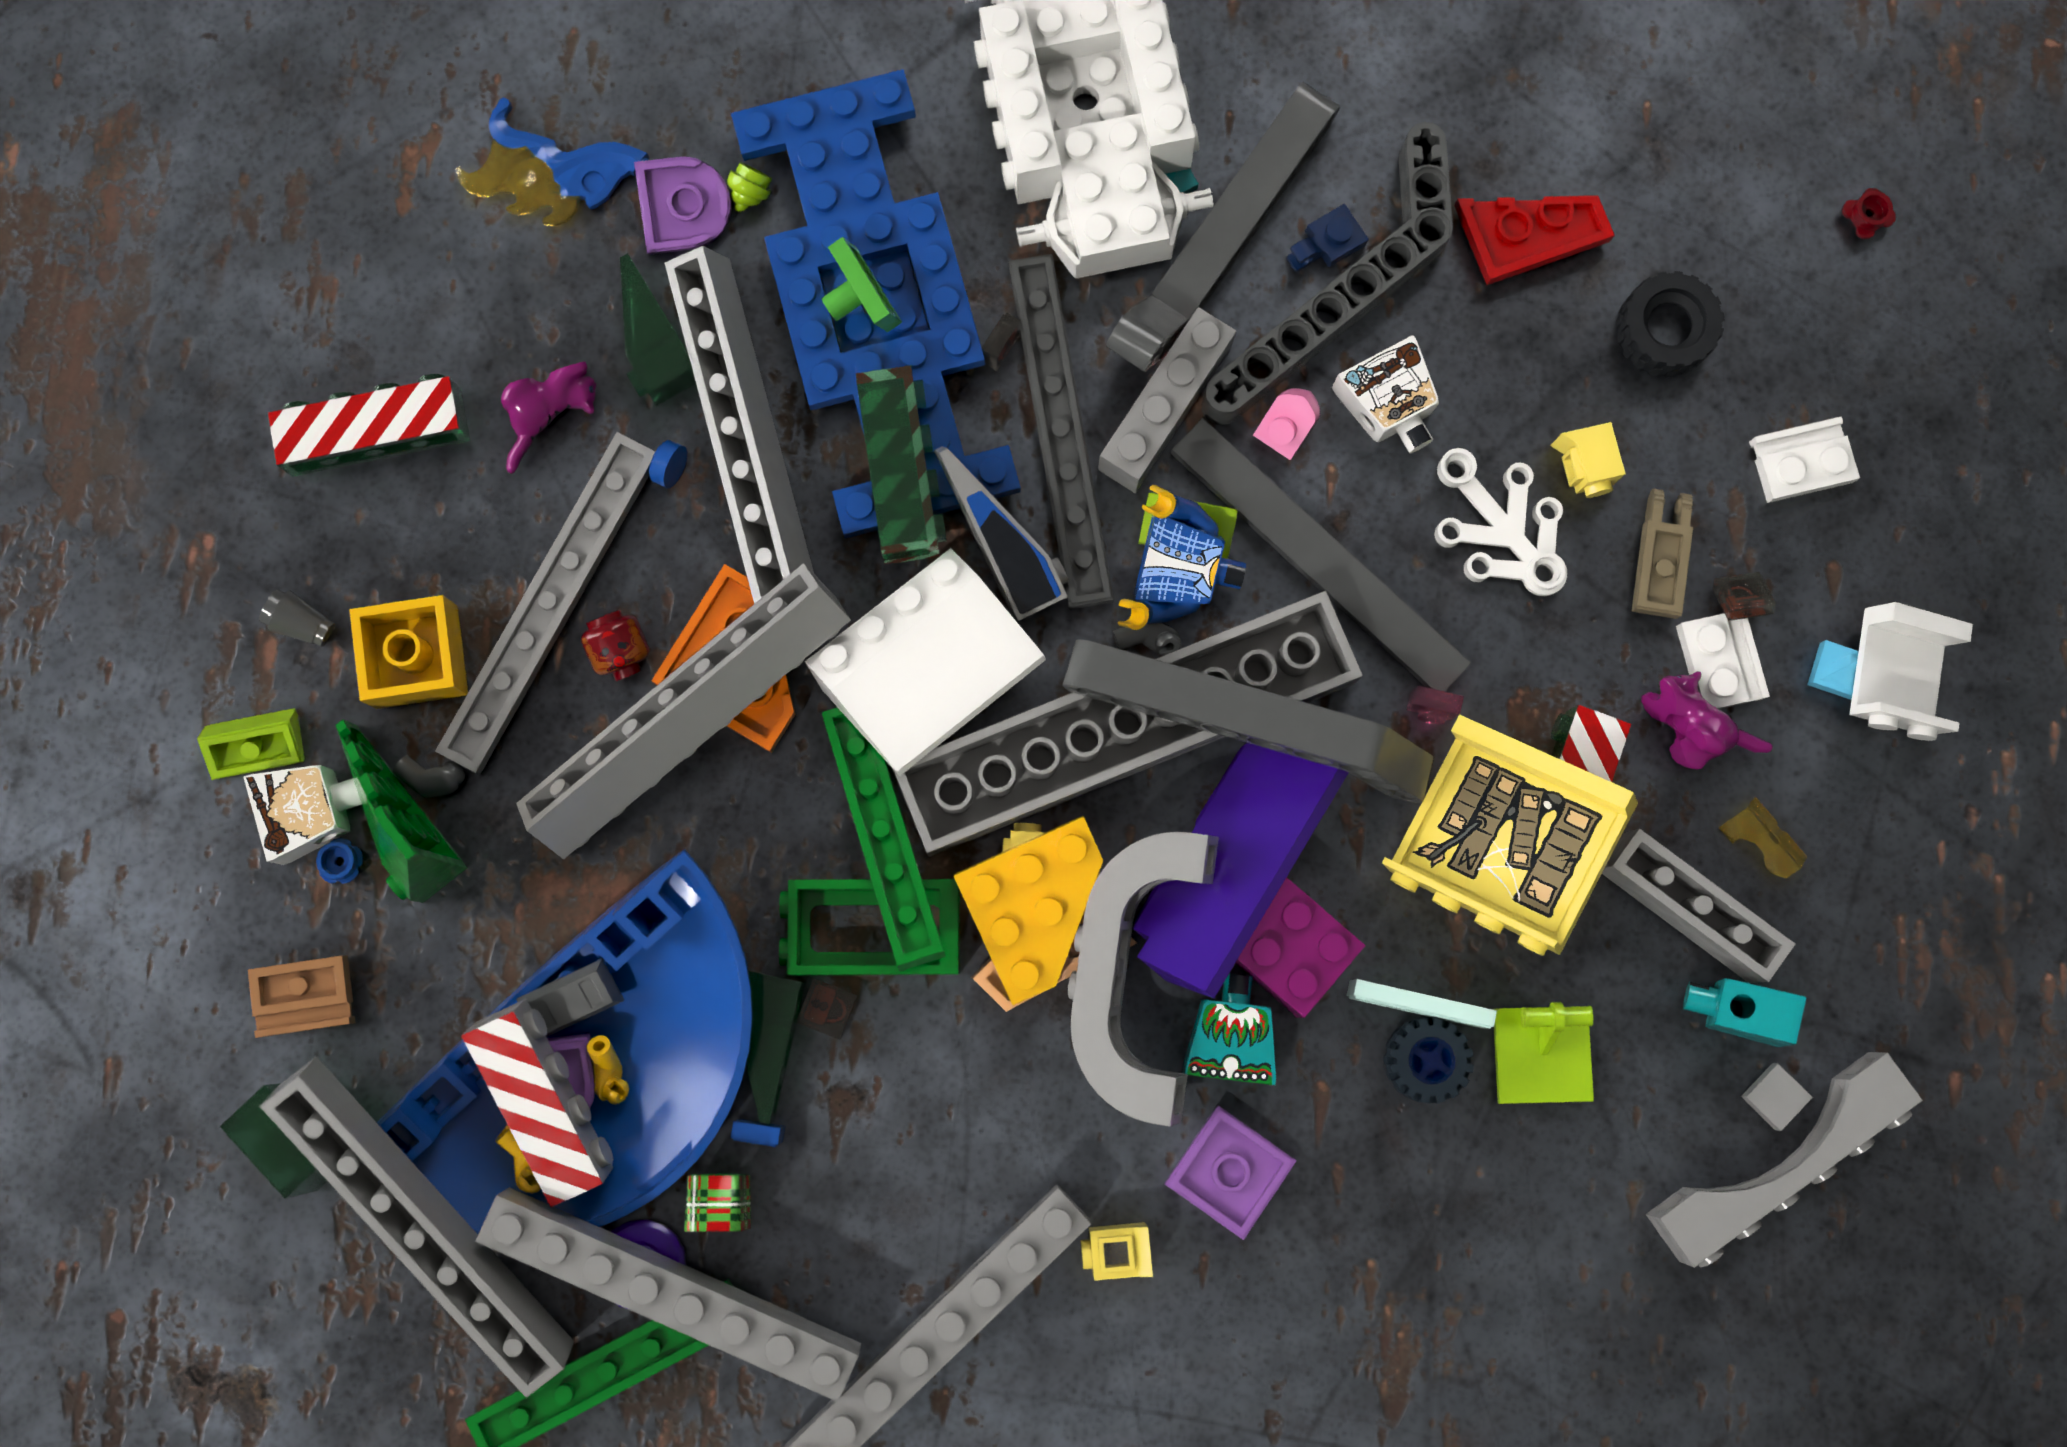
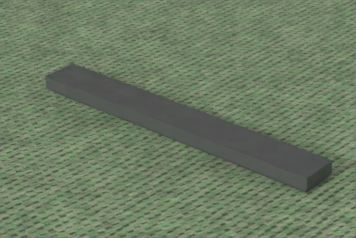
[1008,254,1114,610]
[1171,418,1471,698]

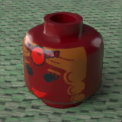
[581,609,650,681]

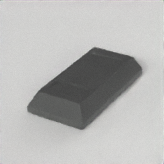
[516,958,625,1037]

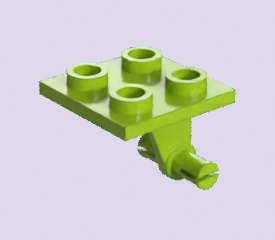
[1493,1002,1594,1104]

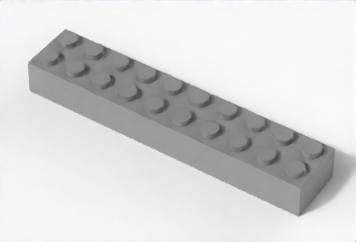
[893,590,1363,857]

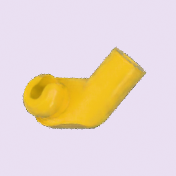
[587,1035,629,1104]
[495,1125,541,1193]

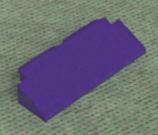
[1132,743,1348,998]

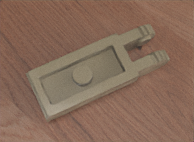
[1631,488,1693,619]

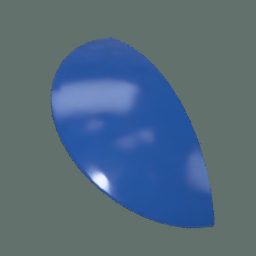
[376,849,752,1234]

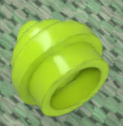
[727,162,772,212]

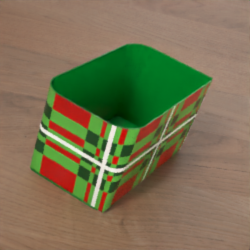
[684,1174,751,1231]

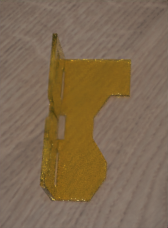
[1719,797,1807,878]

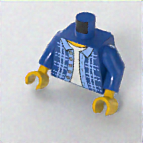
[1118,485,1246,630]

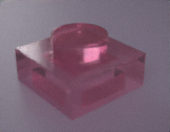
[1406,686,1464,725]

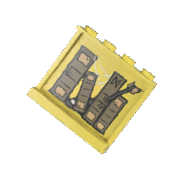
[1382,714,1638,956]

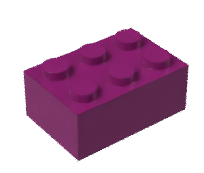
[1235,877,1366,1018]

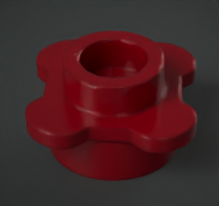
[1842,188,1896,239]

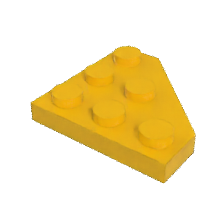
[954,816,1103,1005]

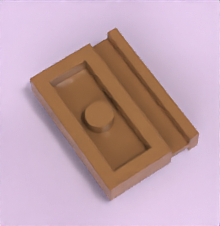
[248,955,355,1038]

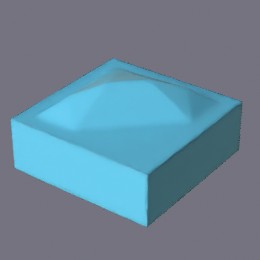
[1807,640,1859,700]

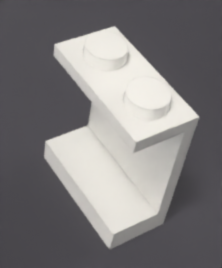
[1849,602,1973,741]

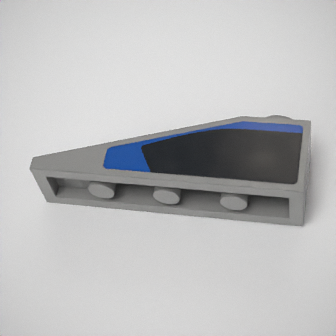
[934,446,1069,621]

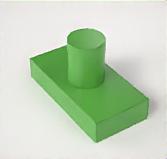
[822,237,902,333]

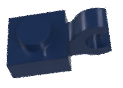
[1286,203,1369,272]

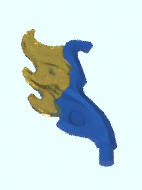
[456,98,649,226]

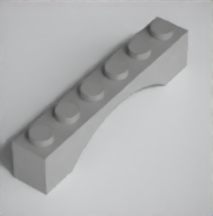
[1646,1052,1923,1267]

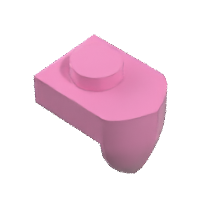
[1253,388,1320,460]

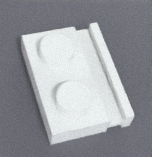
[1749,416,1860,503]
[1676,613,1770,709]

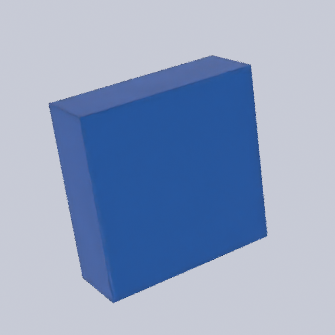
[730,1119,786,1147]

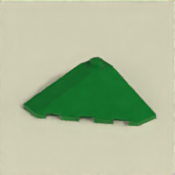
[336,719,467,903]

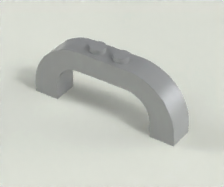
[1068,832,1219,1127]

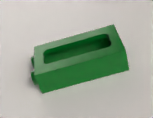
[779,879,960,976]

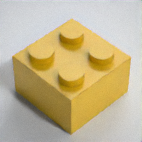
[349,595,468,709]

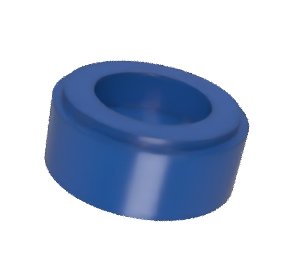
[649,440,688,488]

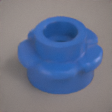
[316,838,363,884]

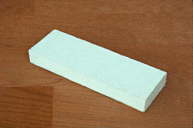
[1347,979,1497,1029]

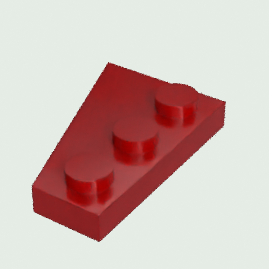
[1454,195,1615,285]

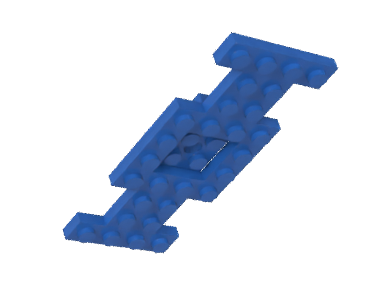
[731,69,1021,539]

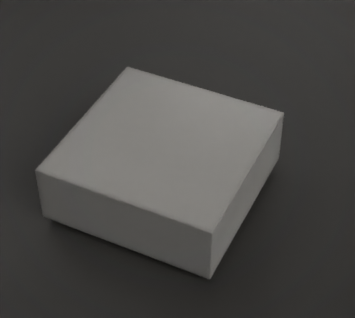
[1741,1063,1813,1131]

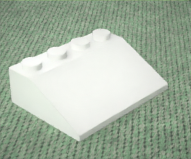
[805,548,1046,776]

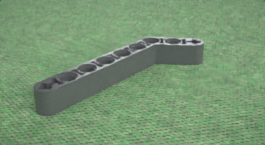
[1106,82,1340,372]
[1202,122,1453,425]
[1062,640,1435,803]

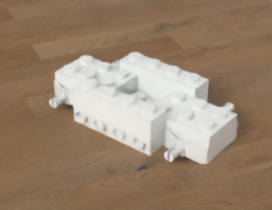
[964,0,1213,279]

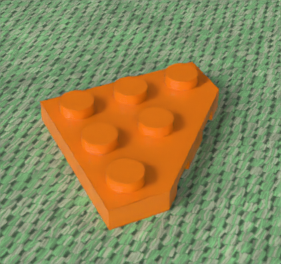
[651,564,796,753]

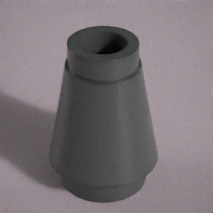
[259,589,335,647]

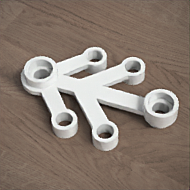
[1435,448,1567,596]

